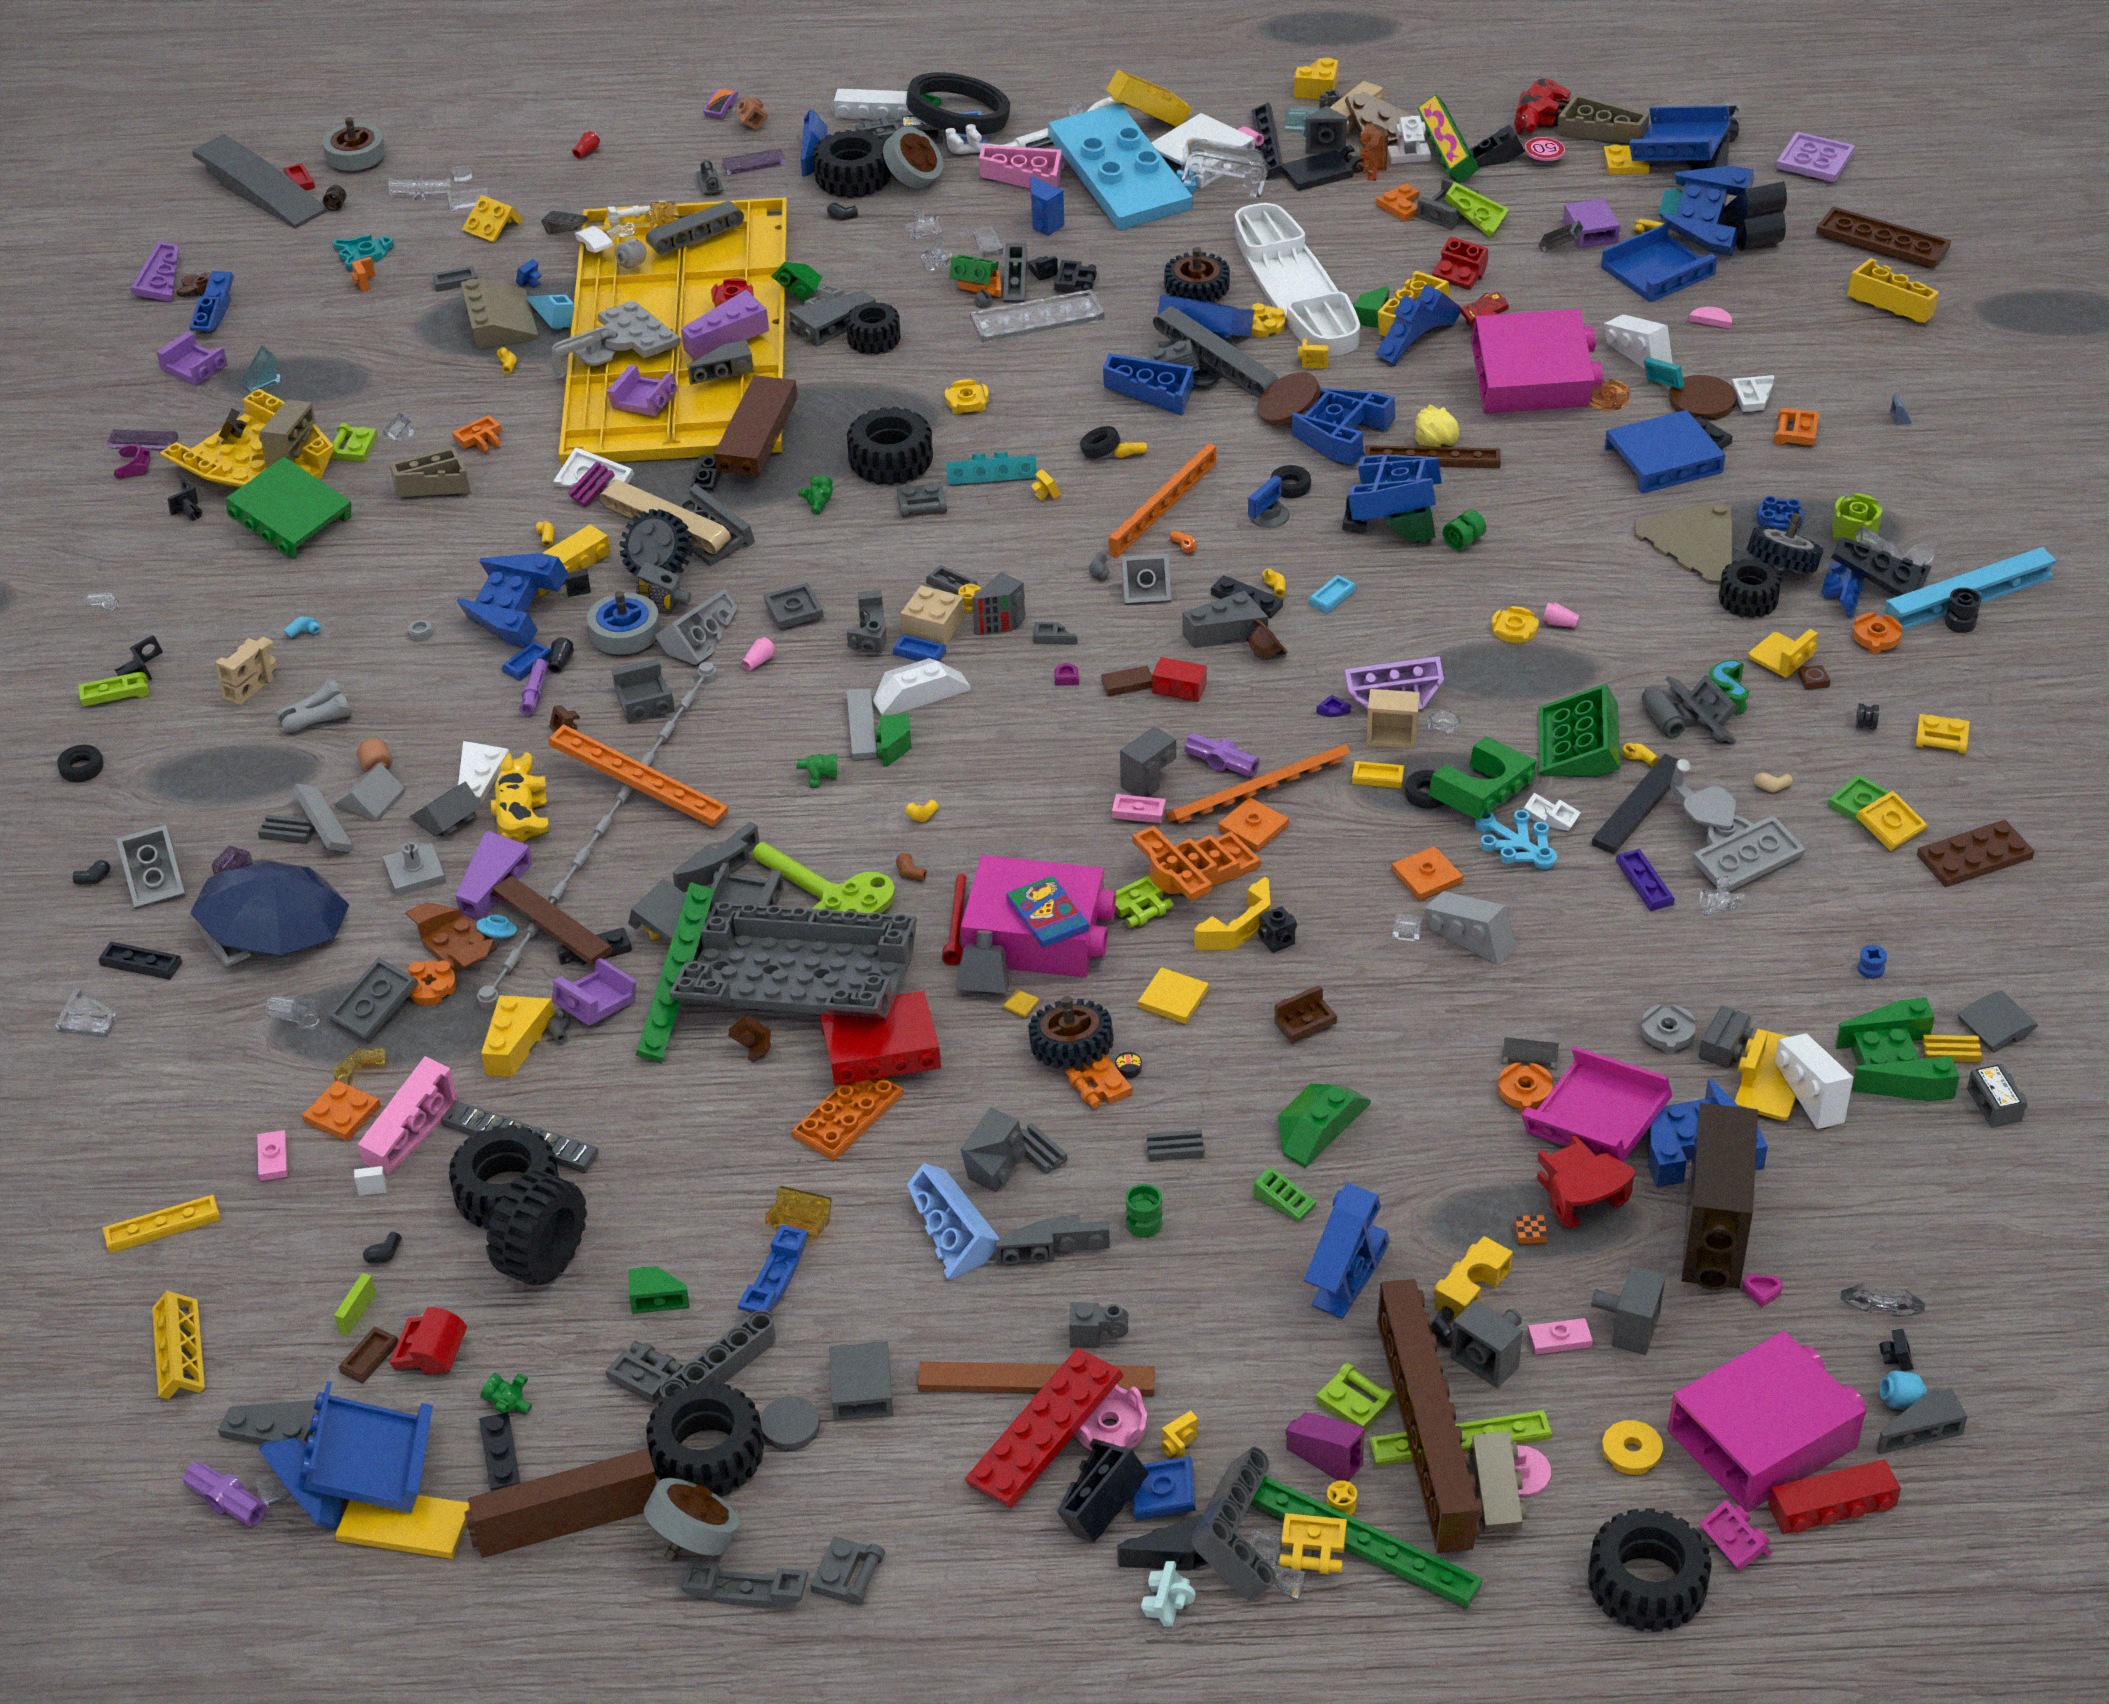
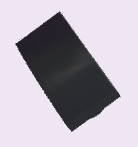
[691,455,721,490]

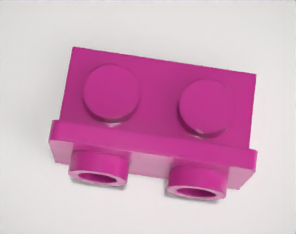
[1699,1499,1772,1572]

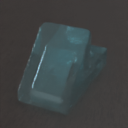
[1285,107,1320,137]

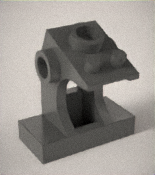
[847,590,887,653]

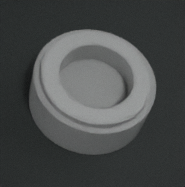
[408,620,433,641]

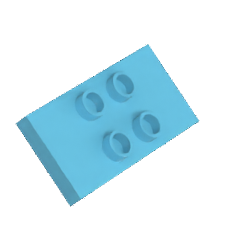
[1048,103,1193,230]

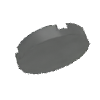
[760,1396,820,1450]

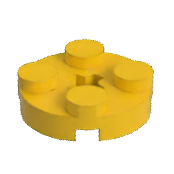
[1251,303,1286,338]
[945,379,989,414]

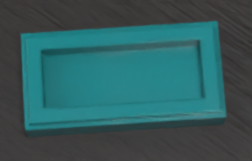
[1644,357,1684,389]

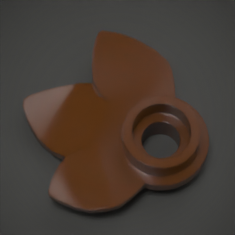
[176,272,211,294]

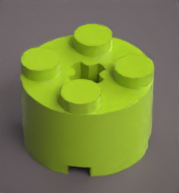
[1832,493,1882,545]

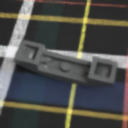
[681,1561,808,1607]

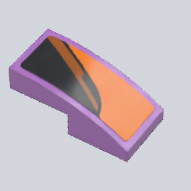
[703,88,739,119]

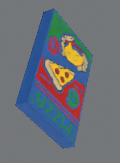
[1006,875,1089,948]

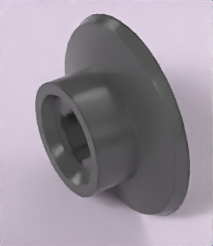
[1249,500,1290,528]

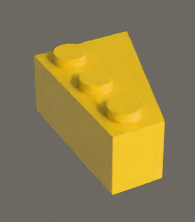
[481,995,554,1077]

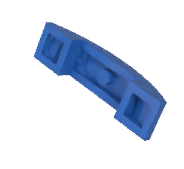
[738,1224,808,1313]

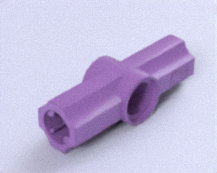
[1184,733,1260,778]
[183,1462,267,1527]

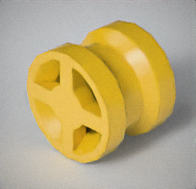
[958,584,981,613]
[1326,1481,1357,1517]

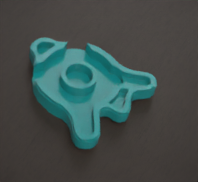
[333,235,394,270]

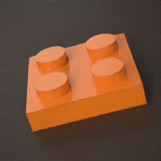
[302,1080,381,1142]

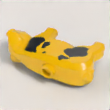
[491,752,548,842]

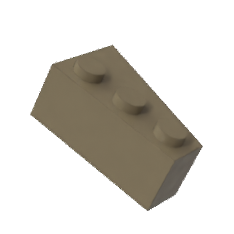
[259,399,315,469]
[1470,1432,1527,1533]

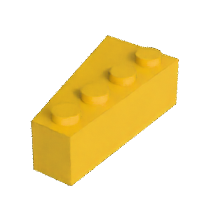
[1106,69,1192,127]
[1847,258,1939,323]

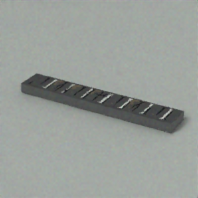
[441,1100,599,1173]

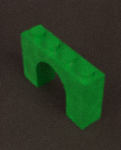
[1428,736,1537,820]

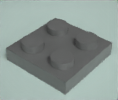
[764,583,824,629]

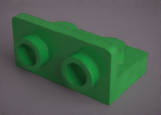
[949,255,999,285]

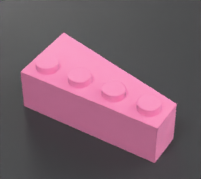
[358,1056,457,1176]

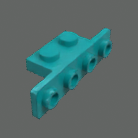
[946,451,1037,485]

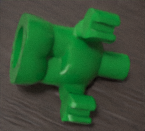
[798,475,833,514]
[796,754,837,788]
[480,1372,532,1415]

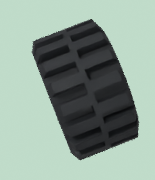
[846,302,901,354]
[1719,559,1782,618]

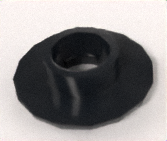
[1193,365,1219,387]

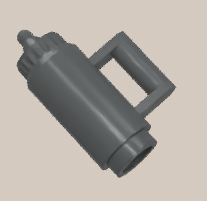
[1642,686,1696,737]

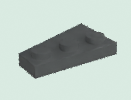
[218,1400,319,1445]

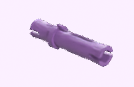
[519,659,548,716]

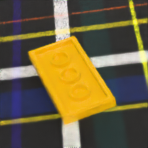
[335,1495,470,1559]

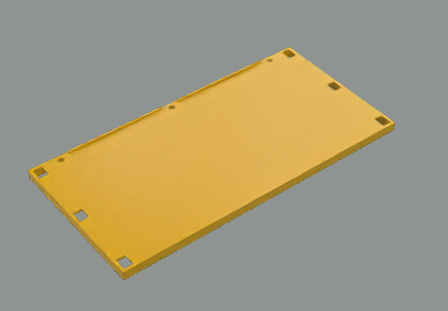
[559,197,788,465]

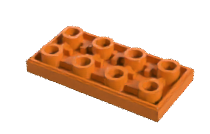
[791,1078,904,1161]

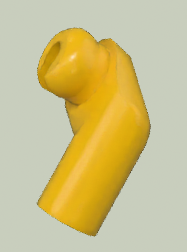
[497,347,517,375]
[536,521,554,547]
[1262,568,1286,598]
[1622,743,1660,767]
[905,800,939,823]

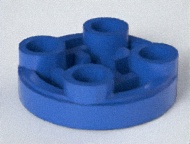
[1756,496,1804,531]

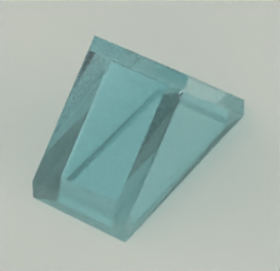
[241,345,281,392]

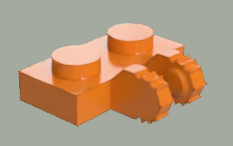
[452,415,502,453]

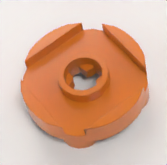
[1852,612,1902,654]
[406,960,457,1006]
[1498,1063,1553,1113]

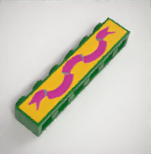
[1417,94,1480,183]

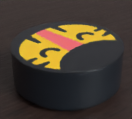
[1115,1052,1142,1078]

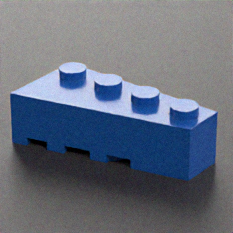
[1103,353,1194,415]

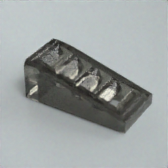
[541,211,588,234]

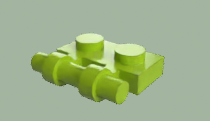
[1115,875,1174,928]

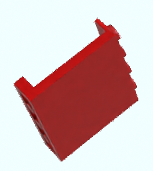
[820,991,941,1086]

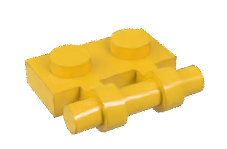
[1279,1513,1347,1575]

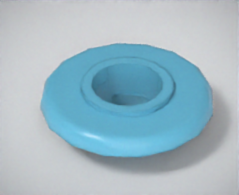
[476,915,517,938]

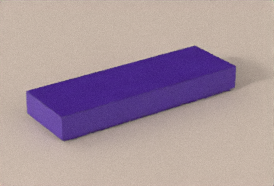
[1616,849,1675,911]

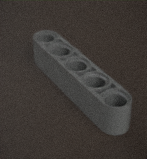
[646,201,744,255]
[660,1310,776,1399]

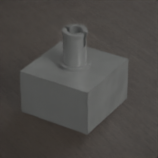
[1591,1266,1666,1355]
[1450,1300,1523,1389]

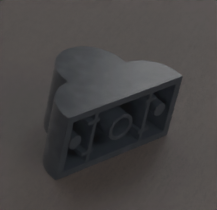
[1720,181,1787,250]

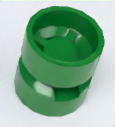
[1443,509,1486,551]
[1125,1184,1162,1238]

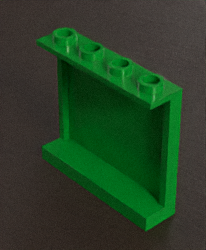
[226,457,351,560]

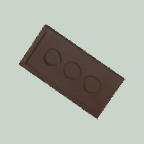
[1917,819,2035,888]

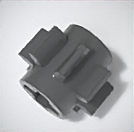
[1319,90,1343,108]

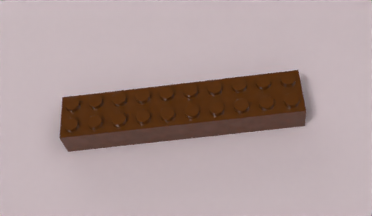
[1377,1279,1482,1553]

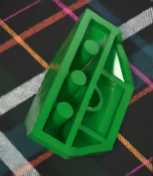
[1278,1083,1371,1168]

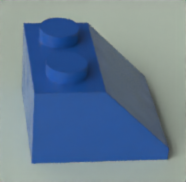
[1030,176,1064,236]

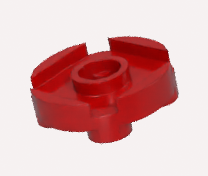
[711,278,754,308]

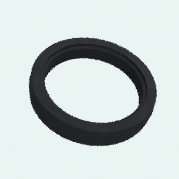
[906,72,1010,135]

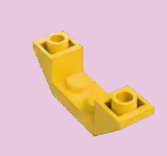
[1194,877,1271,950]

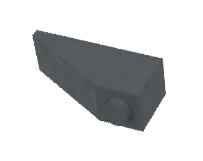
[1003,243,1028,302]
[1877,1388,1967,1454]

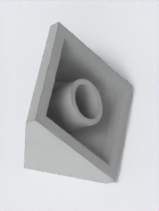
[1121,554,1171,604]
[335,763,405,822]

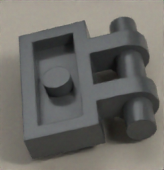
[855,117,899,141]
[606,1341,683,1402]

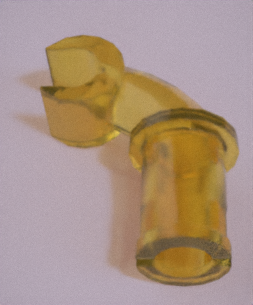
[333,1047,386,1085]

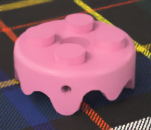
[1075,1385,1147,1451]

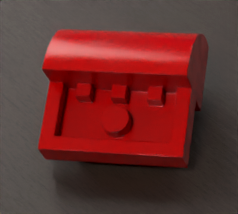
[1432,236,1489,290]
[389,1307,467,1375]

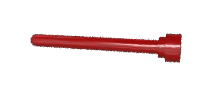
[942,873,967,966]

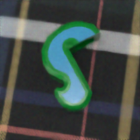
[1709,660,1749,714]

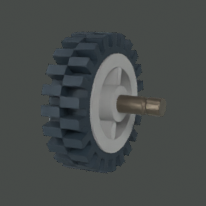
[1747,513,1824,573]

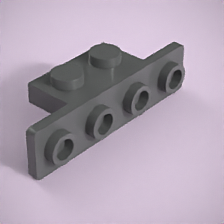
[1665,675,1738,744]

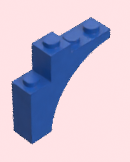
[1375,284,1461,365]

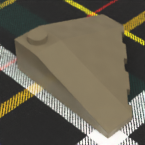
[1635,504,1732,584]

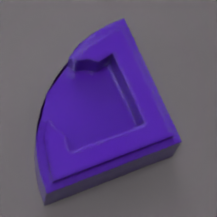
[1316,695,1351,717]

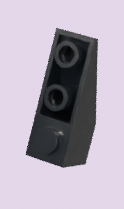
[1470,125,1525,167]
[1117,1514,1208,1571]

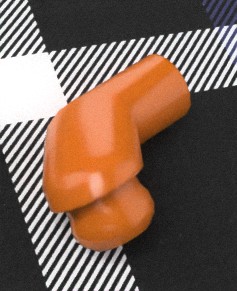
[1170,530,1197,553]

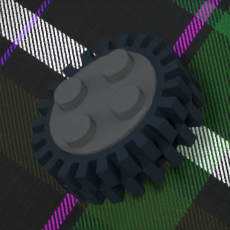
[619,509,693,576]

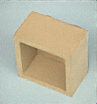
[900,585,964,645]
[1366,689,1420,749]

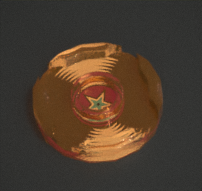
[1589,379,1630,411]

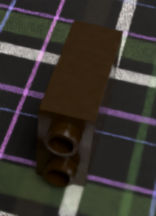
[1681,1103,1758,1290]

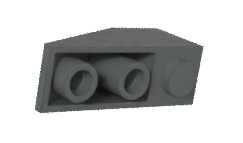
[687,340,754,385]

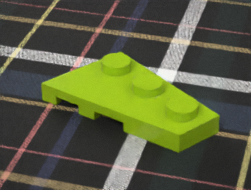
[1444,182,1509,238]

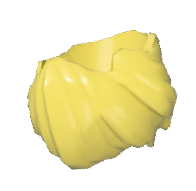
[1414,404,1459,447]

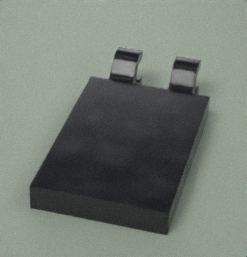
[1282,145,1363,191]

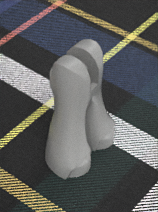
[276,679,351,733]

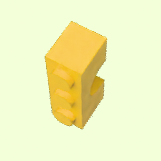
[1433,1236,1513,1319]

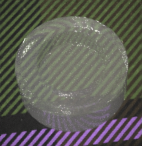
[451,165,472,182]

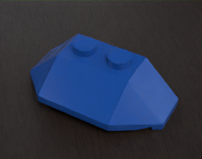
[801,109,829,177]
[259,1438,342,1530]

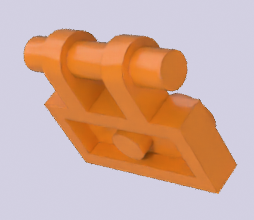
[1065,1054,1132,1109]

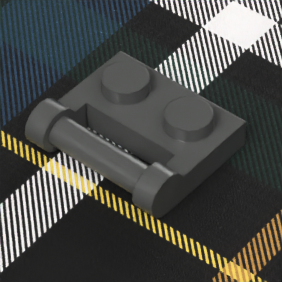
[897,483,947,517]
[811,1536,885,1605]

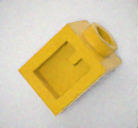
[1298,338,1328,368]
[1161,1410,1198,1459]

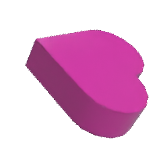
[1743,1273,1782,1307]

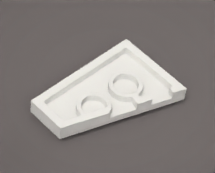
[458,741,509,804]

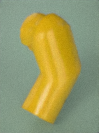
[1634,219,1664,234]
[1113,442,1147,458]

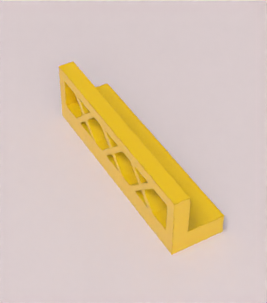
[152,1291,205,1400]

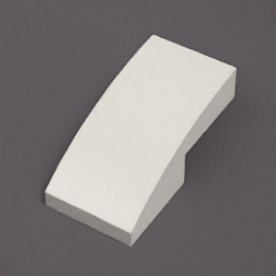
[575,226,614,253]
[1523,793,1581,831]

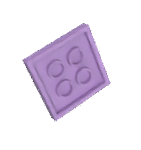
[1776,132,1855,182]

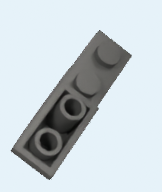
[673,822,759,892]
[996,1214,1110,1265]

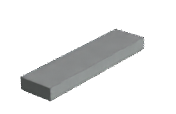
[847,688,877,760]
[292,783,353,852]

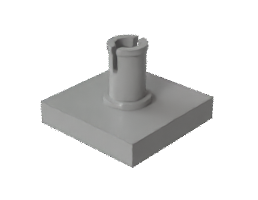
[383,842,446,896]

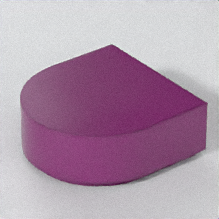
[1054,663,1079,686]

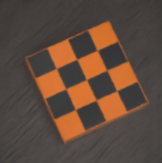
[1515,1215,1547,1244]

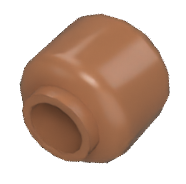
[356,738,393,772]

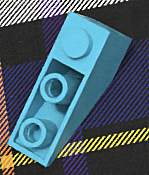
[527,295,574,329]

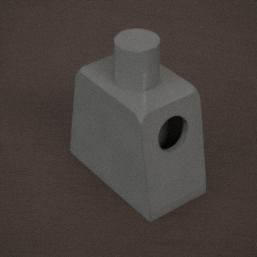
[956,930,1009,993]

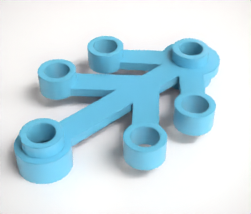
[1475,810,1557,870]

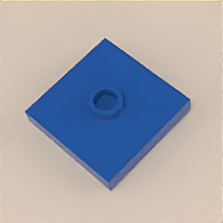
[1133,1456,1196,1520]

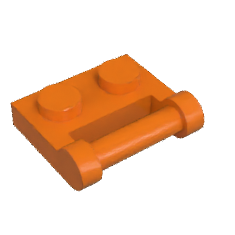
[1773,408,1819,446]

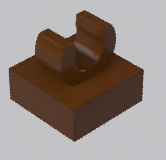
[549,705,580,732]

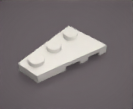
[553,447,634,490]

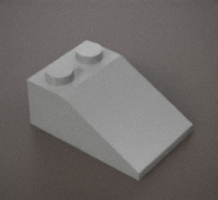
[116,825,185,909]

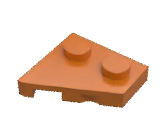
[958,267,1002,297]

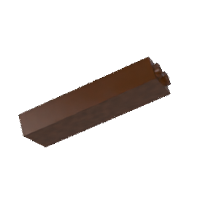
[714,375,798,476]
[464,1448,657,1558]

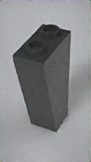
[789,290,876,347]

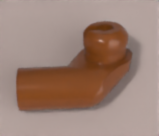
[896,853,927,882]

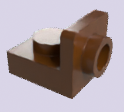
[728,1015,771,1062]

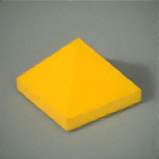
[1003,989,1040,1018]

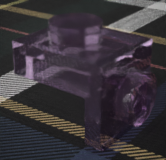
[211,845,252,875]

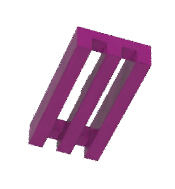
[568,461,615,507]

